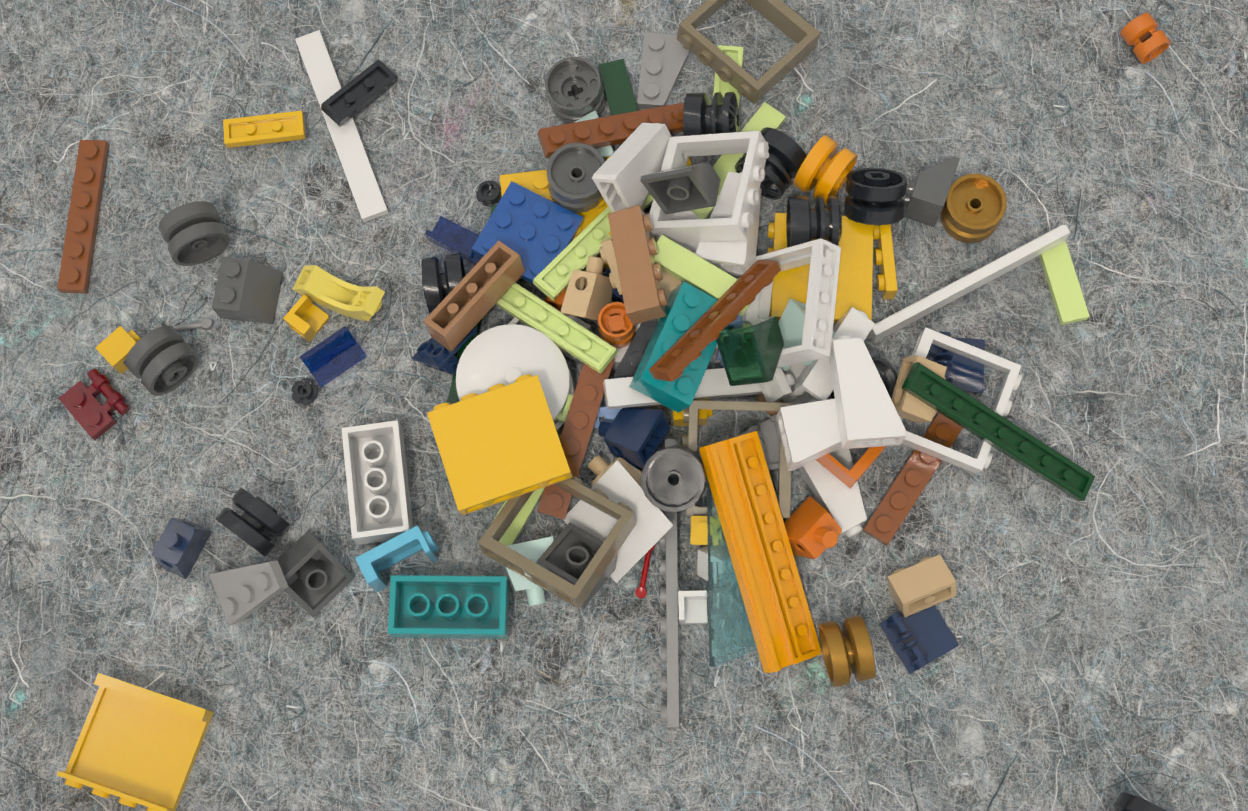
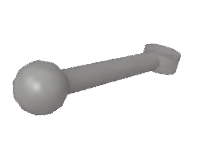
[155,318,213,331]

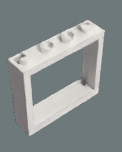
[649,131,769,243]
[737,238,841,371]
[899,327,1022,474]

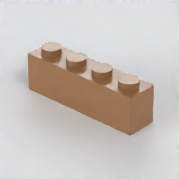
[608,205,668,325]
[424,240,525,352]

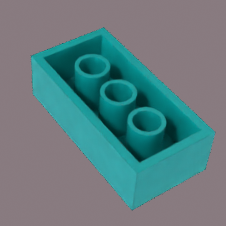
[629,281,723,413]
[388,575,510,639]

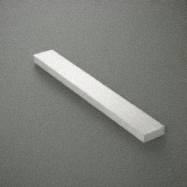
[295,30,388,222]
[869,225,1070,343]
[603,363,806,409]

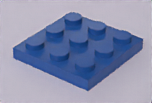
[472,181,583,284]

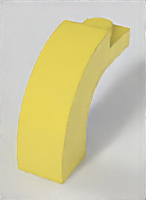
[292,265,385,321]

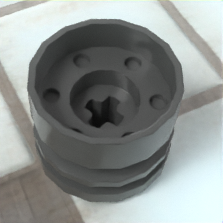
[545,57,606,124]

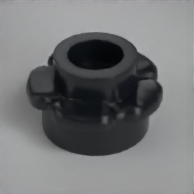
[476,181,502,207]
[291,378,319,405]

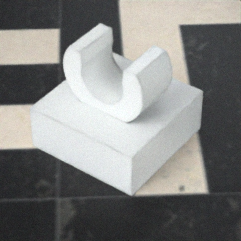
[757,367,796,403]

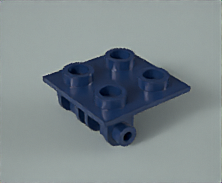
[411,328,477,374]
[928,331,985,393]
[879,605,959,674]

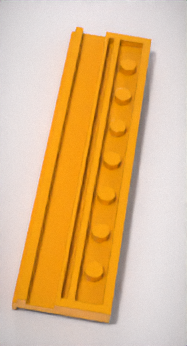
[699,431,822,673]

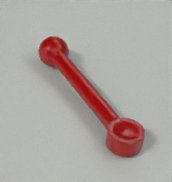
[635,544,656,599]

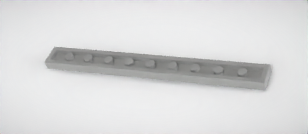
[659,439,679,729]

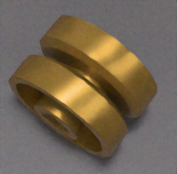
[940,174,1007,243]
[818,615,876,687]

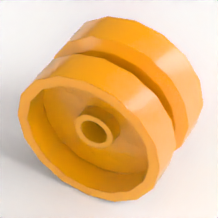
[793,135,858,206]

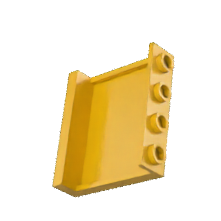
[767,213,873,325]
[427,374,573,515]
[57,673,214,811]

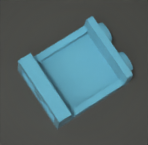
[355,525,439,592]

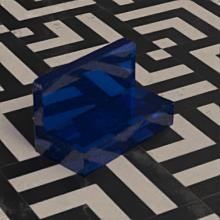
[424,216,480,265]
[300,326,367,387]

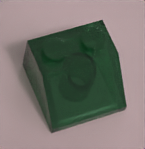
[716,316,784,386]

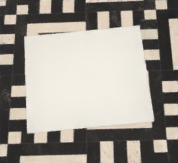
[563,460,673,583]

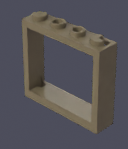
[677,0,821,104]
[683,400,793,518]
[478,475,636,609]

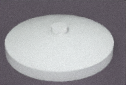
[456,324,570,420]

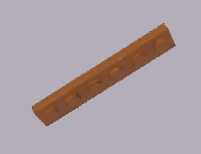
[537,102,684,158]
[57,140,109,294]
[649,260,781,382]
[537,357,615,520]
[863,413,963,546]

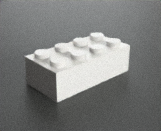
[342,420,413,545]

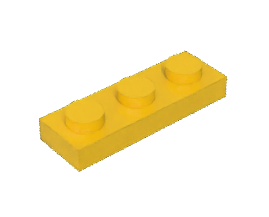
[223,110,306,148]
[873,224,898,300]

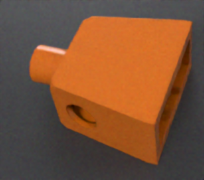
[784,496,842,559]

